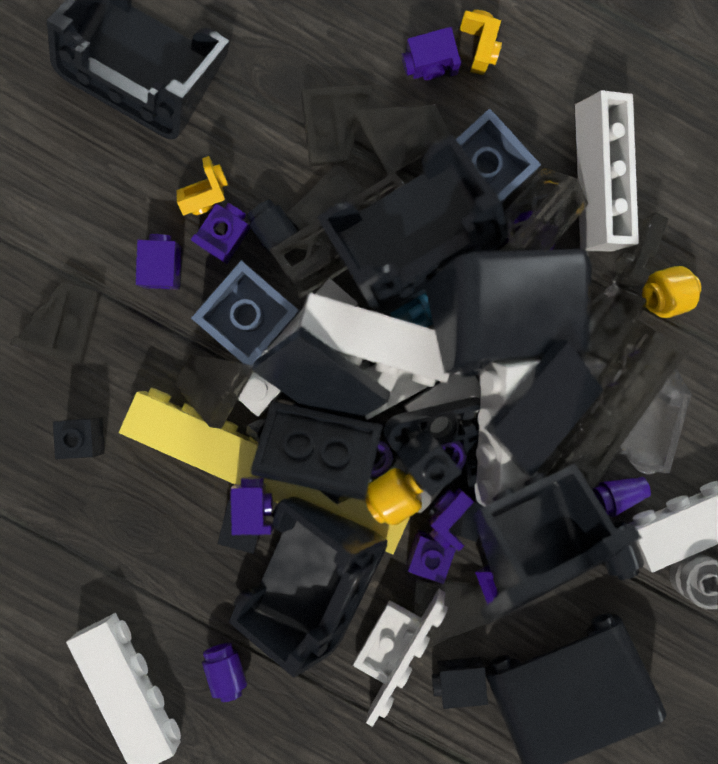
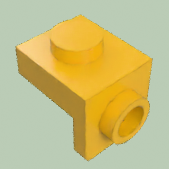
[459,10,502,75]
[176,156,228,216]

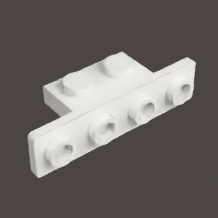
[353,589,448,727]

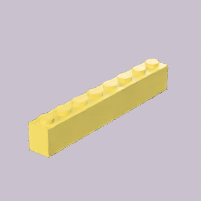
[119,388,410,554]

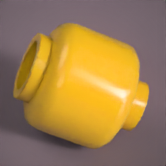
[642,266,701,318]
[365,468,424,526]

